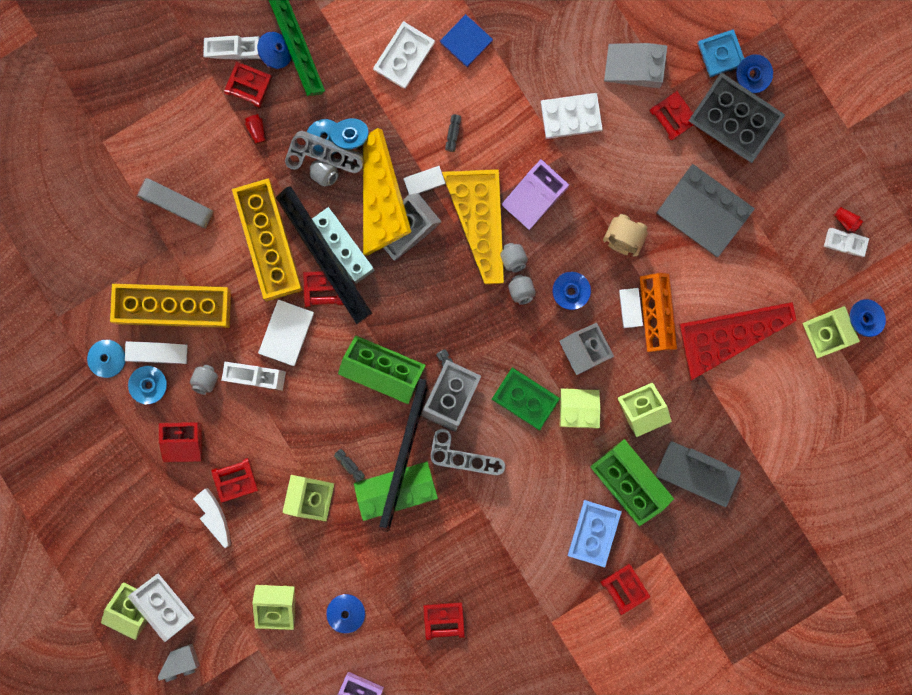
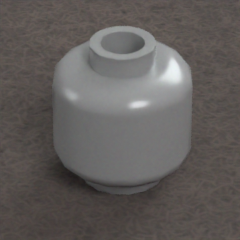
[310,160,338,187]
[500,243,528,273]
[508,275,536,305]
[190,365,218,395]

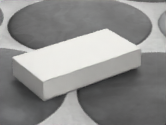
[404,166,446,195]
[619,288,643,328]

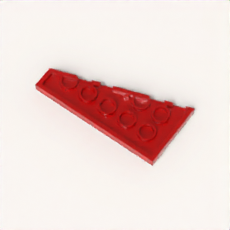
[679,302,797,381]

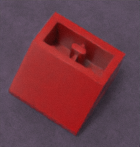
[159,422,202,462]

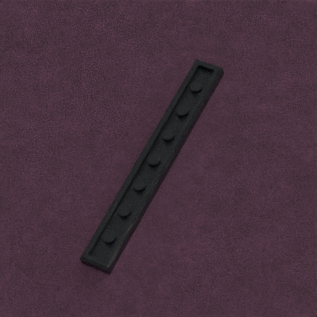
[276,186,372,324]
[379,378,428,532]

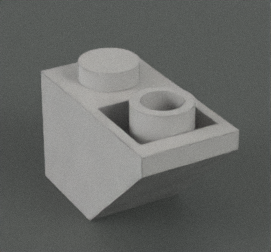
[158,643,200,682]

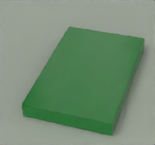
[491,367,560,431]

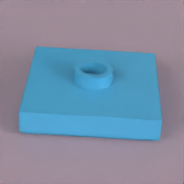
[697,29,744,78]

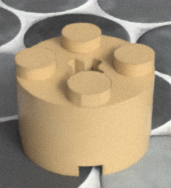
[603,214,648,256]

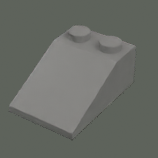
[604,43,667,88]
[383,193,441,261]
[421,360,481,432]

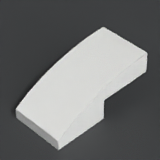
[824,228,869,257]

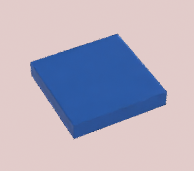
[440,14,493,68]

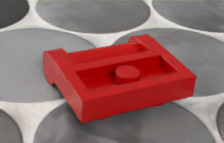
[224,61,272,108]
[649,91,694,141]
[303,271,344,307]
[211,458,259,503]
[600,564,650,615]
[423,602,465,640]

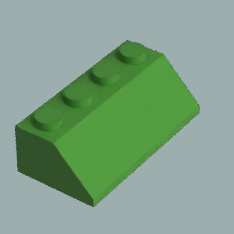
[338,336,426,404]
[590,439,674,527]
[354,461,438,521]

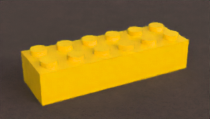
[232,178,303,301]
[110,284,231,328]

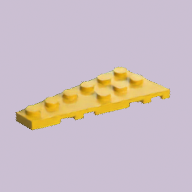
[363,128,411,256]
[442,170,504,284]

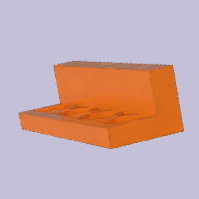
[640,273,677,352]

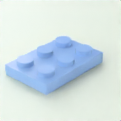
[567,500,622,567]

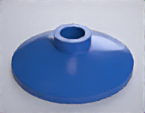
[257,32,292,69]
[736,54,773,93]
[552,272,591,310]
[850,299,886,337]
[326,594,365,633]

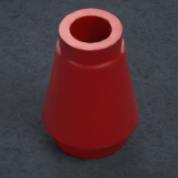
[244,114,266,144]
[834,207,864,233]

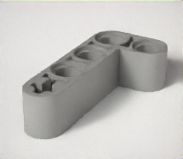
[285,131,364,173]
[137,178,214,229]
[431,429,505,475]

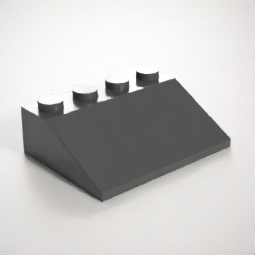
[689,72,785,163]
[656,164,755,258]

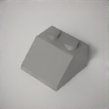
[559,323,614,375]

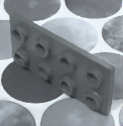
[655,441,741,507]

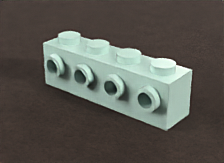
[312,207,375,284]

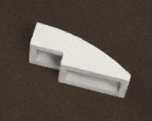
[204,36,261,60]
[125,342,188,364]
[221,362,286,391]
[193,488,231,548]

